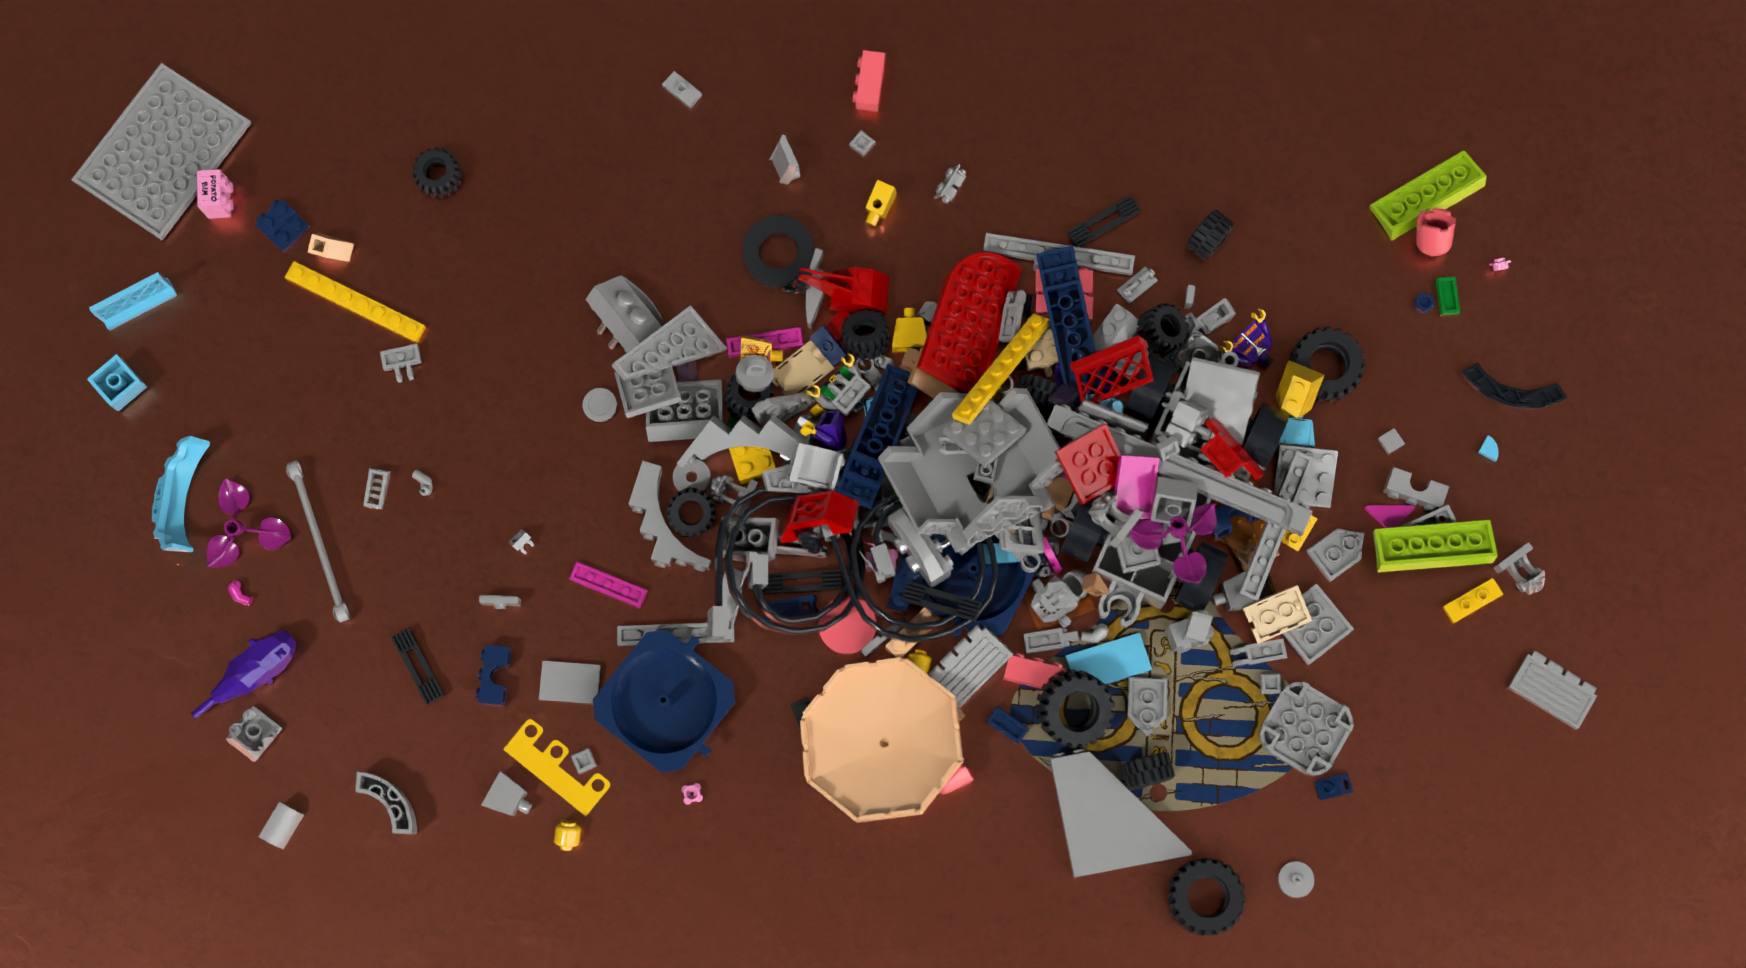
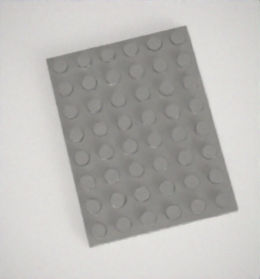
[72,63,251,240]

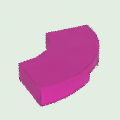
[1043,537,1065,575]

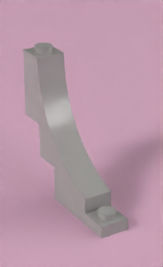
[677,415,809,468]

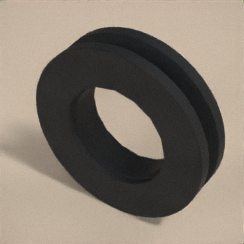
[742,215,814,288]

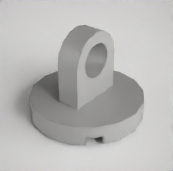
[735,355,774,392]

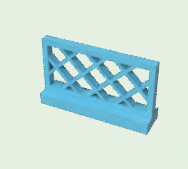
[89,272,177,330]

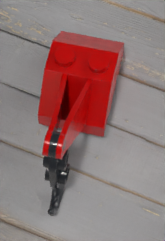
[781,267,889,316]

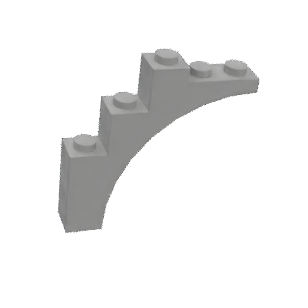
[628,461,712,572]

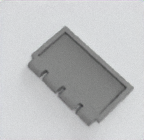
[928,625,1013,708]
[1507,650,1597,730]

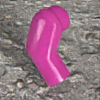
[228,580,253,606]

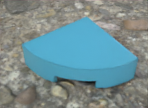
[1478,435,1499,462]

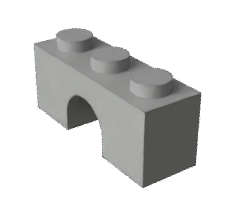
[1383,467,1449,512]

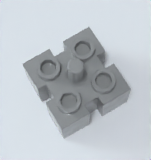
[1164,400,1212,447]

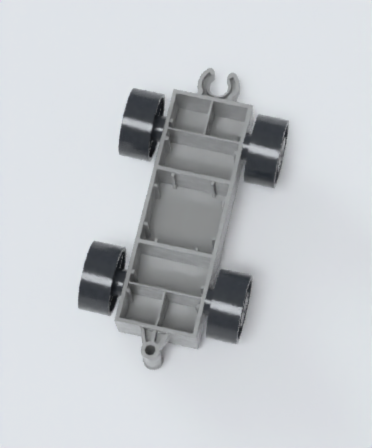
[1060,352,1290,628]

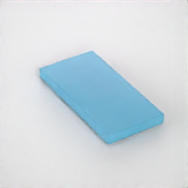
[1065,633,1152,693]

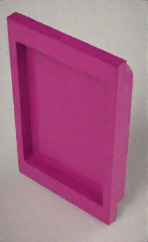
[1114,455,1160,519]

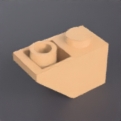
[308,233,354,262]

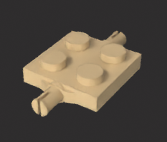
[1024,318,1059,379]

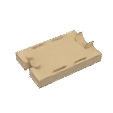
[772,340,835,396]
[1242,584,1312,644]

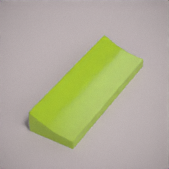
[1370,150,1487,241]
[1373,520,1498,573]

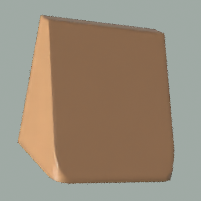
[1081,573,1109,597]

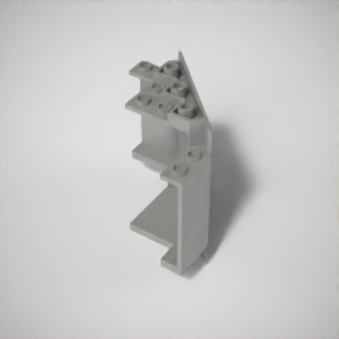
[878,388,1063,553]

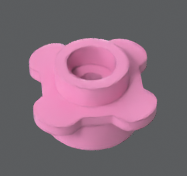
[1489,257,1511,271]
[681,783,703,805]

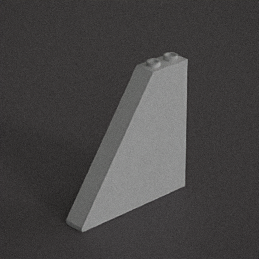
[1050,749,1192,878]

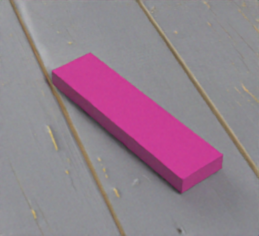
[726,327,804,358]
[569,562,648,609]

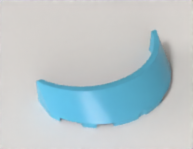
[152,436,210,552]

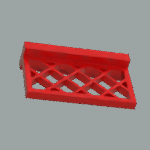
[1070,335,1154,404]

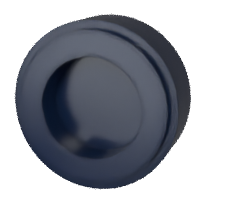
[1414,293,1434,313]

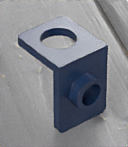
[1315,773,1353,800]

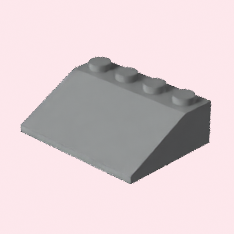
[646,379,724,442]

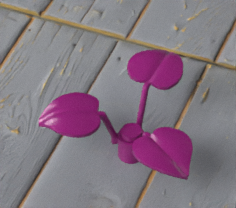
[207,479,292,568]
[1129,504,1217,583]

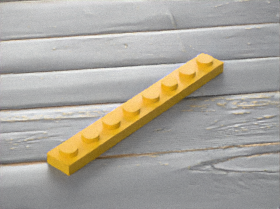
[285,262,426,343]
[952,313,1050,425]

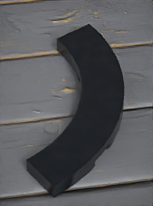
[1460,362,1567,410]

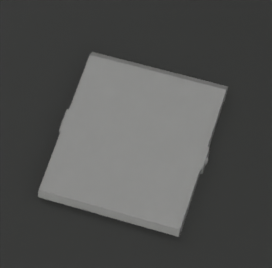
[1183,357,1259,448]
[1073,399,1148,436]

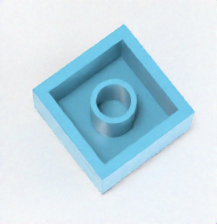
[87,354,147,411]

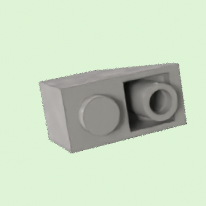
[1183,610,1213,645]

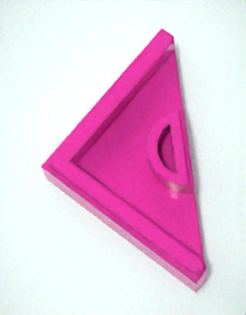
[1364,505,1416,528]

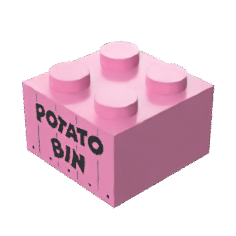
[197,169,234,219]

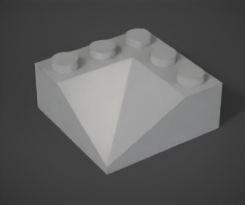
[1093,304,1153,385]

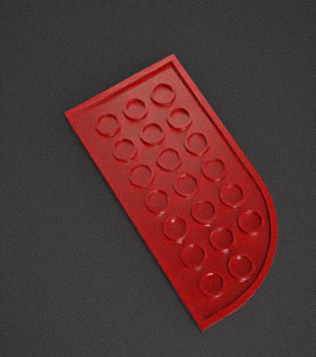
[917,252,1022,393]

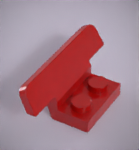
[1200,418,1264,481]

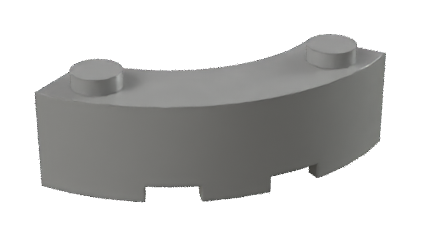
[356,772,417,835]

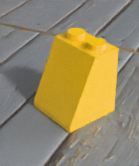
[1275,360,1324,418]

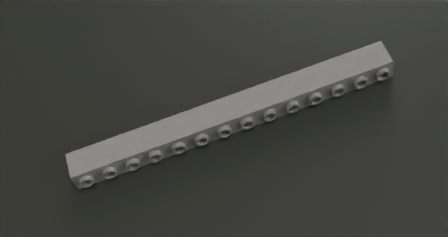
[1047,404,1313,536]

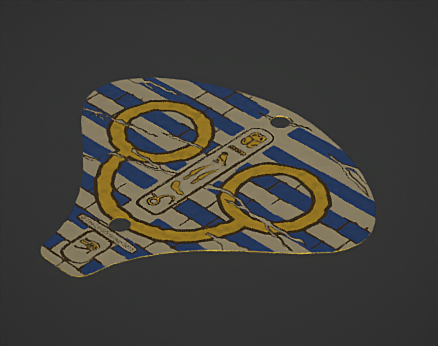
[1010,546,1292,811]

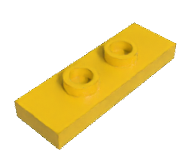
[1442,578,1503,624]

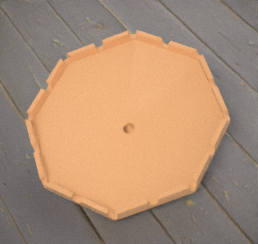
[800,657,963,823]

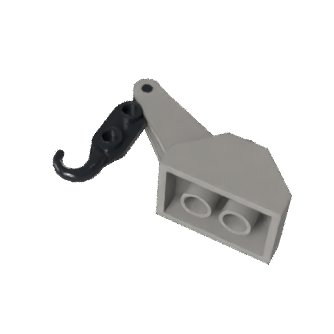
[722,517,828,563]

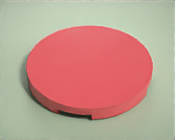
[818,596,876,655]

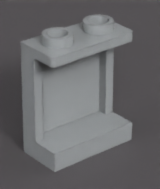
[786,441,845,491]

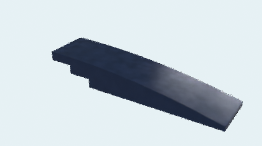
[1036,245,1105,399]
[836,364,918,509]

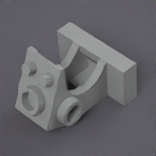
[709,475,759,517]
[1088,495,1143,548]
[1493,542,1546,595]

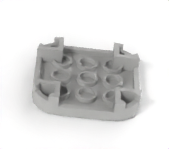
[1259,681,1354,776]

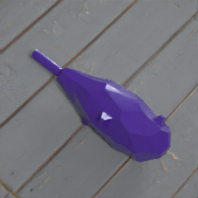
[191,631,296,719]

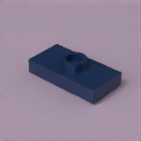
[810,325,848,366]
[986,706,1029,745]

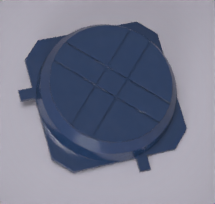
[904,530,1043,638]
[593,630,736,773]

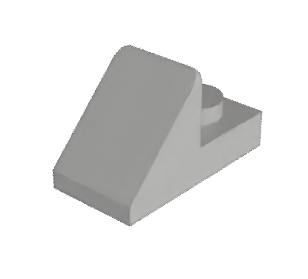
[1196,298,1236,334]

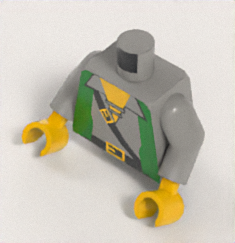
[806,353,864,413]

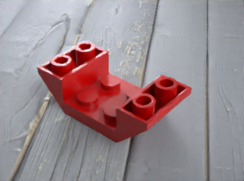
[780,491,859,543]

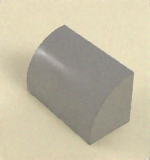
[258,802,304,849]

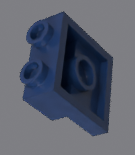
[255,199,311,253]

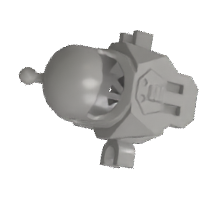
[1030,569,1088,629]

